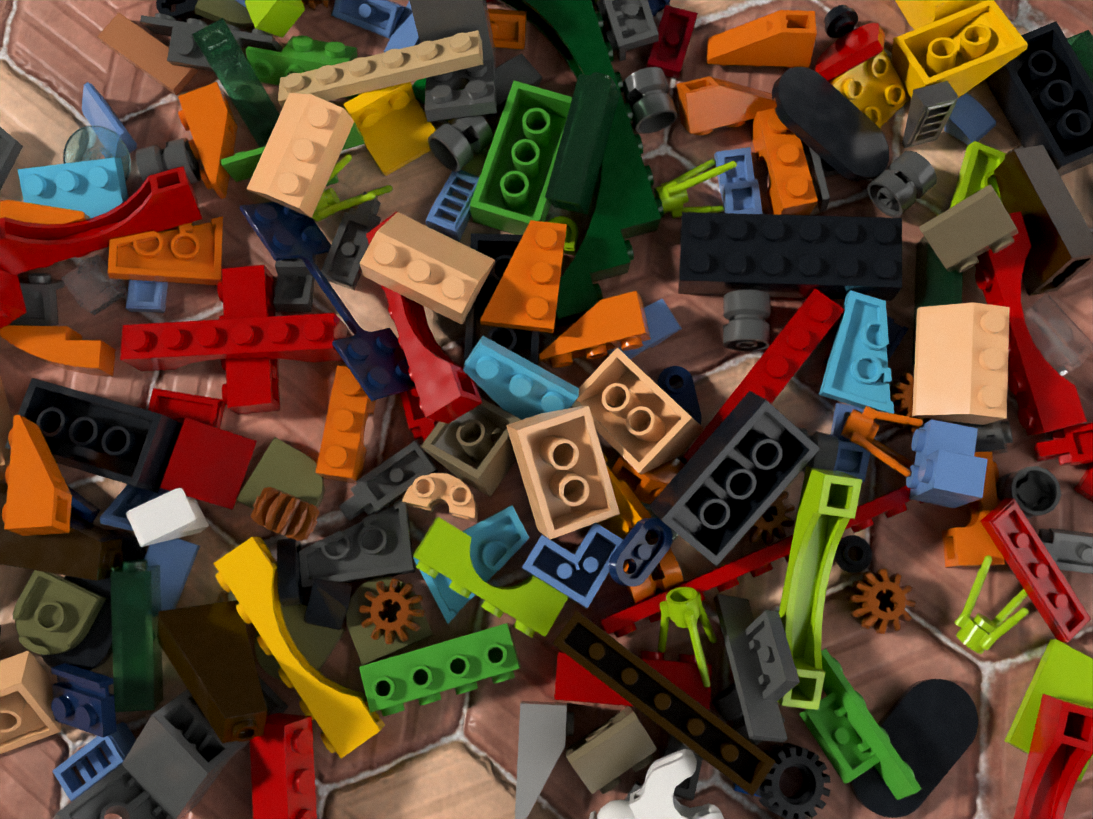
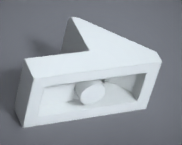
[125,488,209,547]

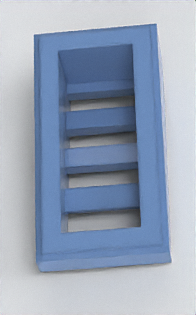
[425,170,479,242]
[53,722,136,802]

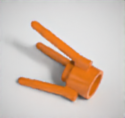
[840,405,923,477]

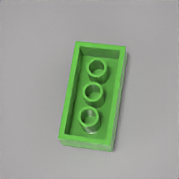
[470,81,580,235]

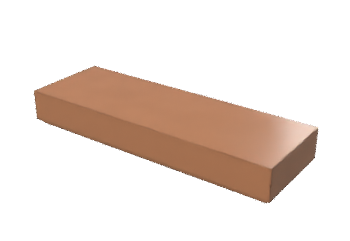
[97,13,198,96]

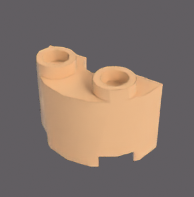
[402,473,479,523]

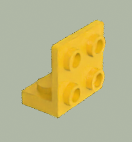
[829,50,910,128]
[343,82,436,176]

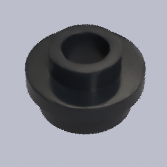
[824,5,858,38]
[834,535,872,573]

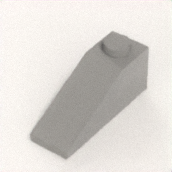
[515,701,574,819]

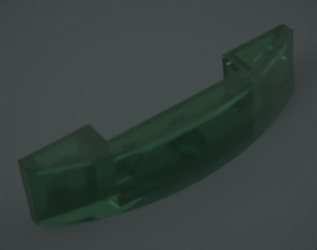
[192,18,280,147]

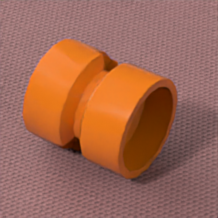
[623,547,684,604]

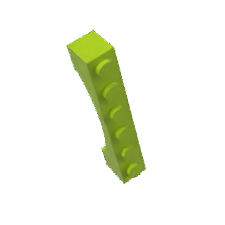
[777,467,862,710]

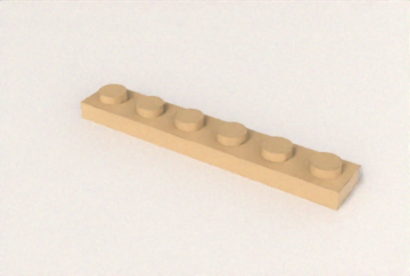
[278,30,483,108]

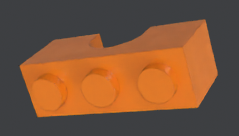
[750,108,818,215]
[315,365,376,484]
[942,451,1005,568]

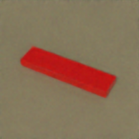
[980,498,1091,643]

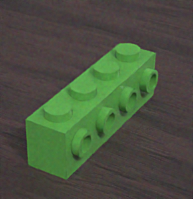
[359,623,521,717]

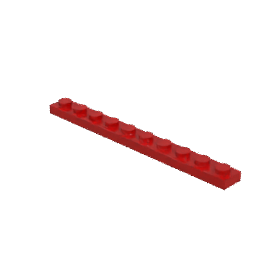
[600,485,924,638]

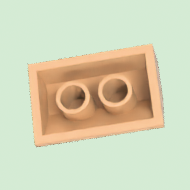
[247,93,354,218]
[359,212,495,325]
[912,302,1010,425]
[572,348,704,475]
[506,405,620,540]
[0,650,62,754]

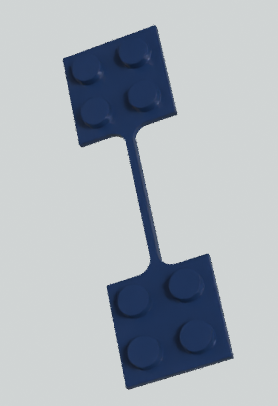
[239,202,416,401]

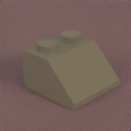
[919,184,1019,273]
[421,398,521,497]
[566,706,657,794]

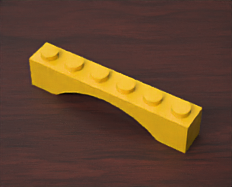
[213,537,385,758]

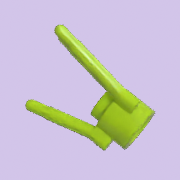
[312,154,393,222]
[654,159,737,219]
[954,555,1029,654]
[658,587,717,688]

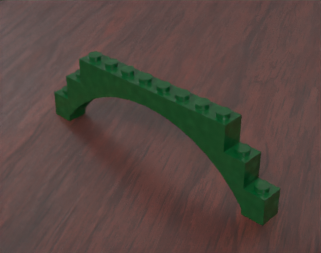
[497,0,664,327]

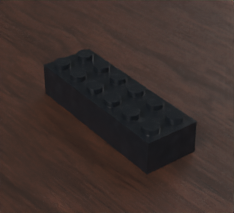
[678,212,902,301]

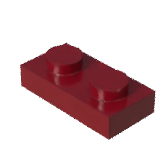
[647,5,698,79]

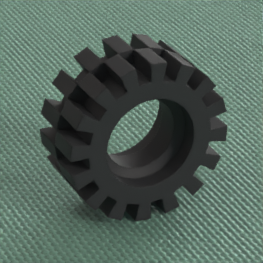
[755,743,831,819]

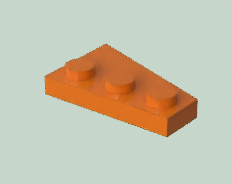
[107,216,223,285]
[480,220,567,333]

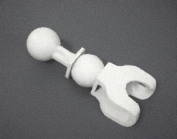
[589,749,724,819]

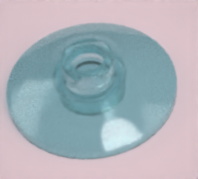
[63,126,131,181]

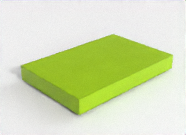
[1004,639,1093,782]

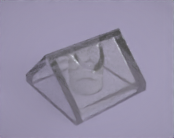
[1023,293,1093,376]

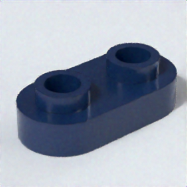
[657,366,702,425]
[609,518,673,587]

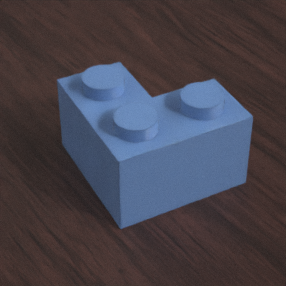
[906,419,988,508]
[522,523,623,609]

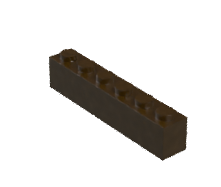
[552,610,776,796]

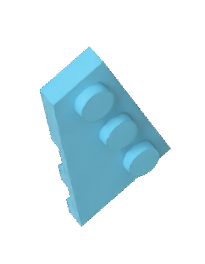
[17,157,128,218]
[819,290,894,414]
[463,336,579,420]
[413,505,529,624]

